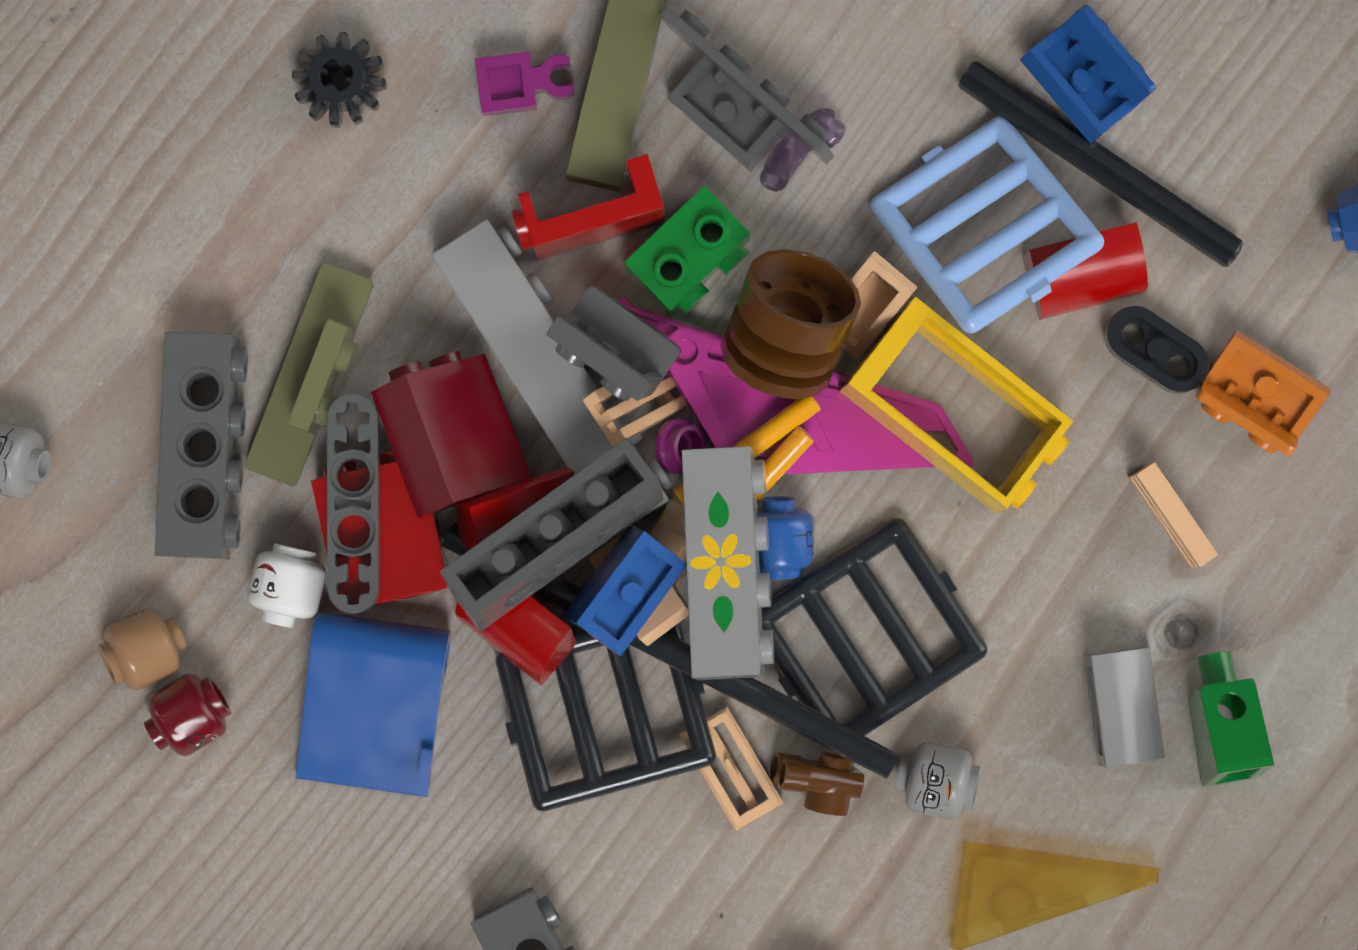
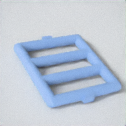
[870,116,1104,333]

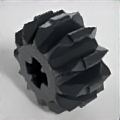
[292,32,387,128]

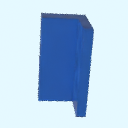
[563,526,687,656]

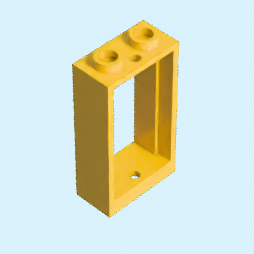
[840,297,1073,514]

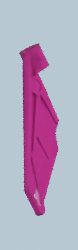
[616,297,974,475]

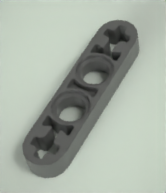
[327,393,381,614]

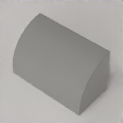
[1084,647,1165,768]

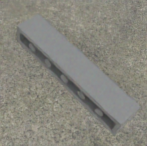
[431,219,672,538]

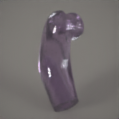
[760,108,846,192]

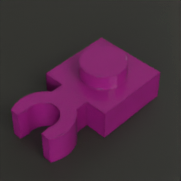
[475,52,574,117]

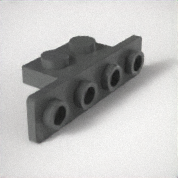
[659,6,834,172]

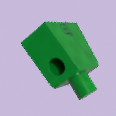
[1188,652,1274,787]

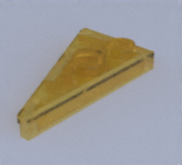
[950,840,1160,950]

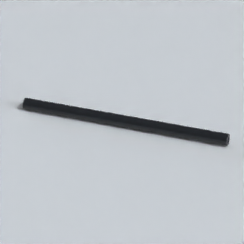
[442,522,900,779]

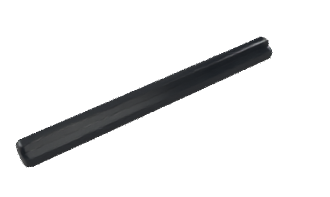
[958,61,1243,267]

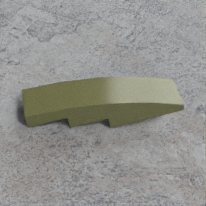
[566,0,667,192]

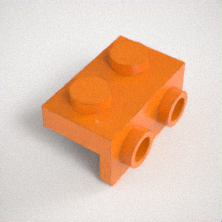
[1196,329,1331,457]

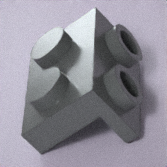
[546,286,681,401]

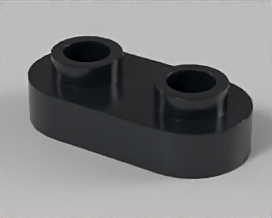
[1104,306,1209,394]

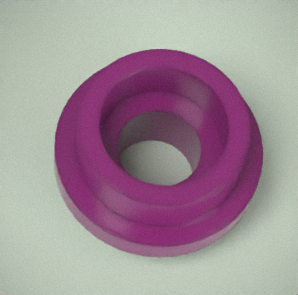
[655,418,706,474]

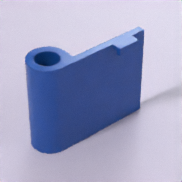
[296,611,451,797]

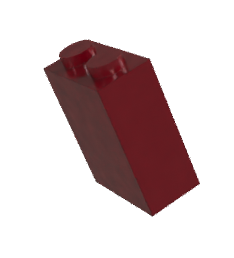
[371,351,532,518]

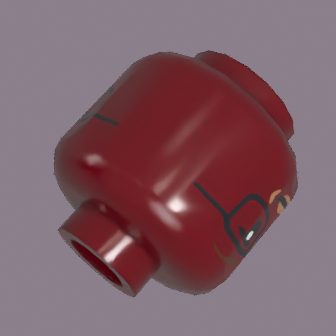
[144,674,232,756]

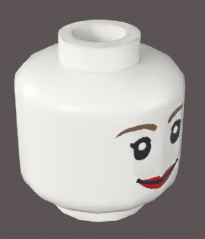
[247,543,327,628]

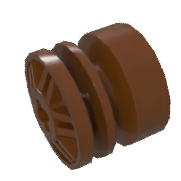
[720,249,861,399]

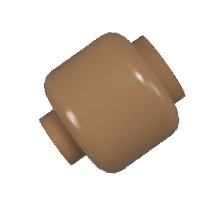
[98,608,186,690]

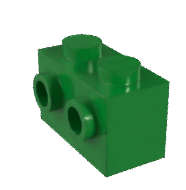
[624,186,751,316]

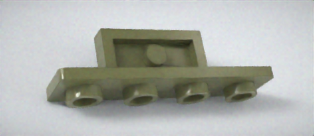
[245,263,374,486]

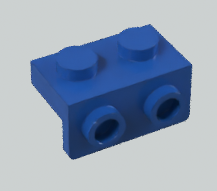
[1020,4,1156,144]

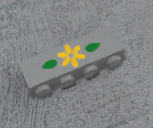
[682,446,774,680]

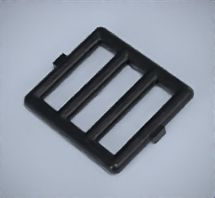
[761,518,988,736]
[495,622,716,812]

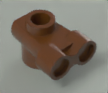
[770,752,864,816]

